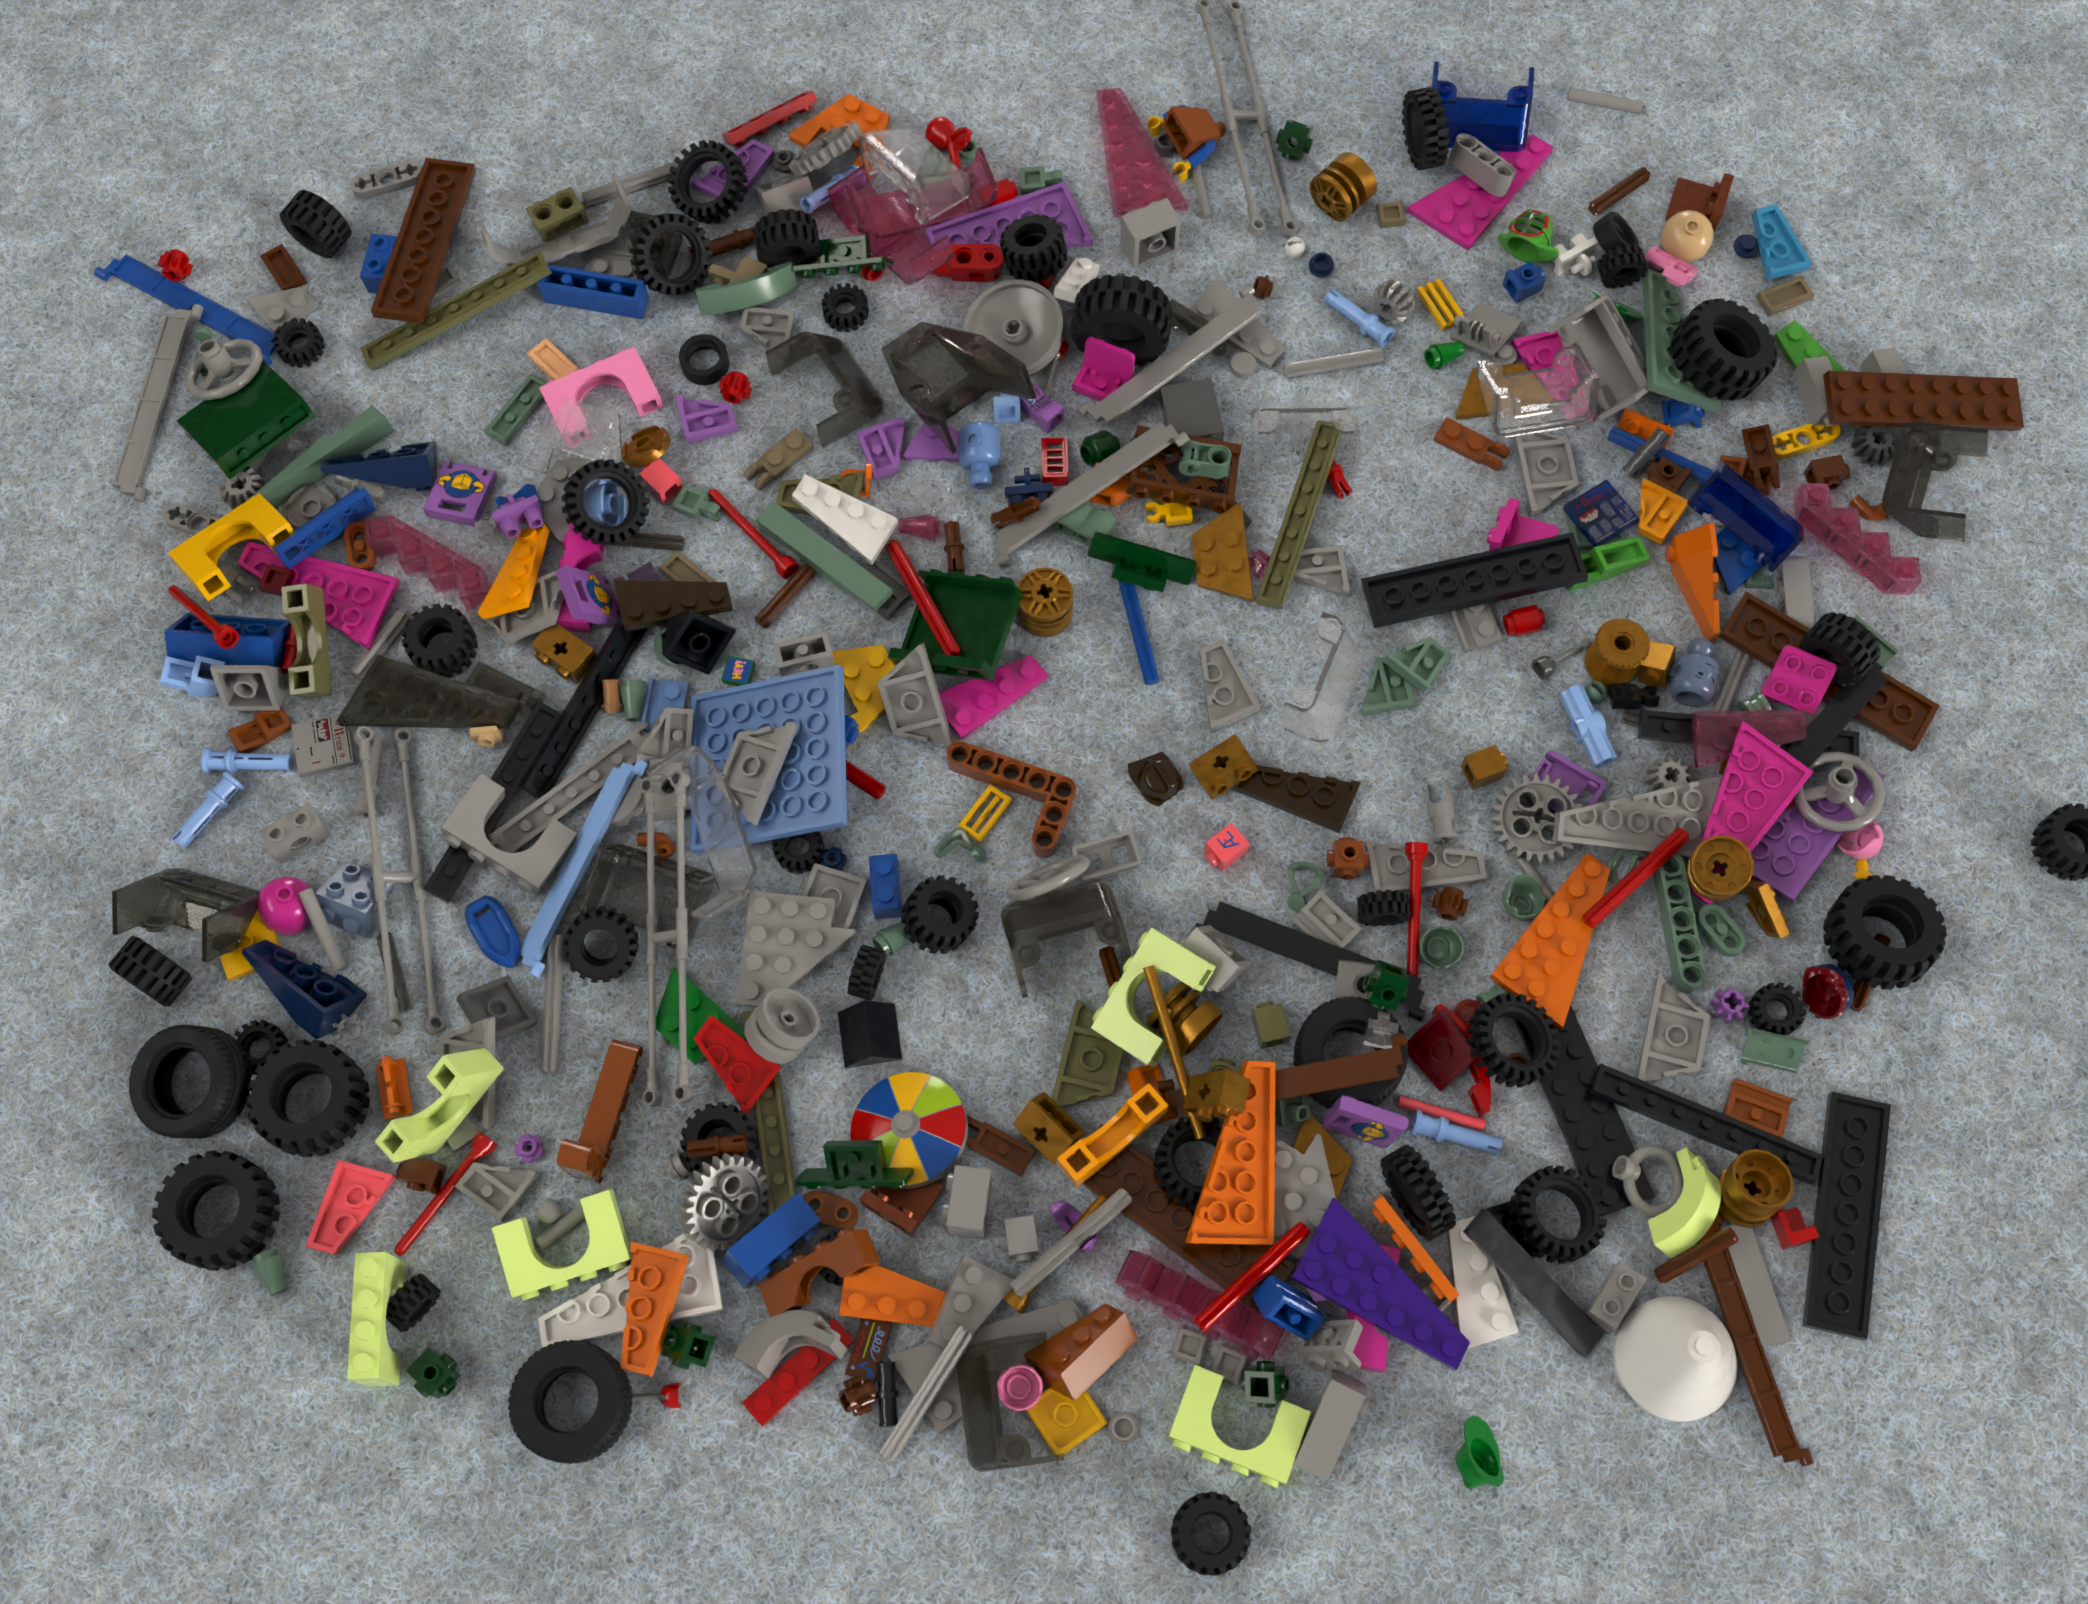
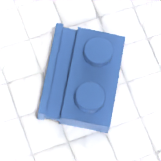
[641,678,689,732]

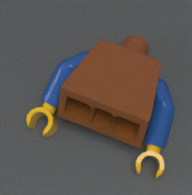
[1147,105,1225,182]

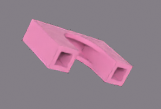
[539,346,663,448]

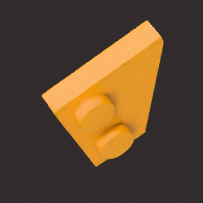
[1638,478,1690,545]

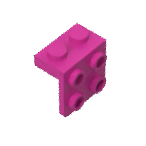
[1072,337,1135,401]
[1486,498,1559,550]
[1761,645,1837,715]

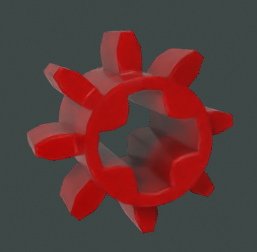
[157,249,193,282]
[718,371,752,404]

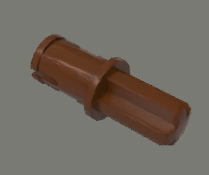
[991,496,1041,529]
[944,521,965,574]
[687,1133,748,1159]

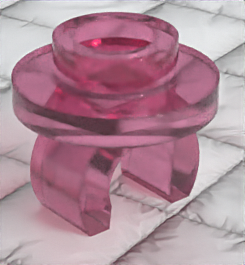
[1249,549,1270,579]

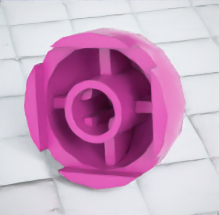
[257,876,311,935]

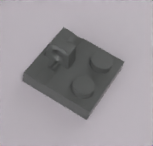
[456,975,537,1042]

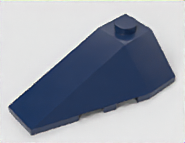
[320,441,437,491]
[242,940,367,1040]

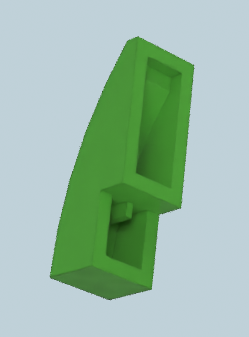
[1567,536,1651,591]

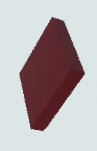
[1407,1008,1479,1091]

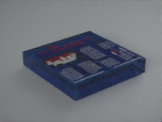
[1563,479,1640,547]

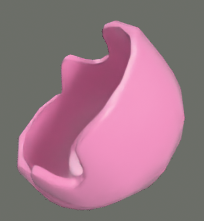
[1837,821,1884,860]
[997,1363,1043,1411]

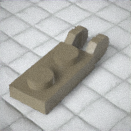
[743,428,814,491]

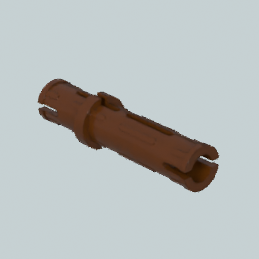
[688,226,755,258]

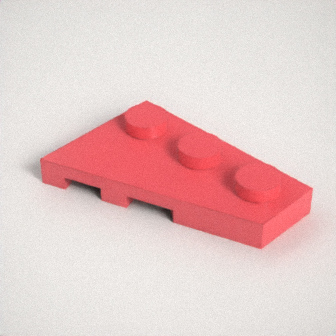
[306,1160,396,1256]

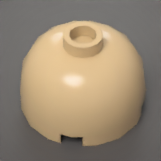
[1660,210,1714,263]

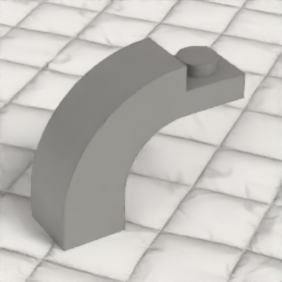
[733,1310,847,1380]

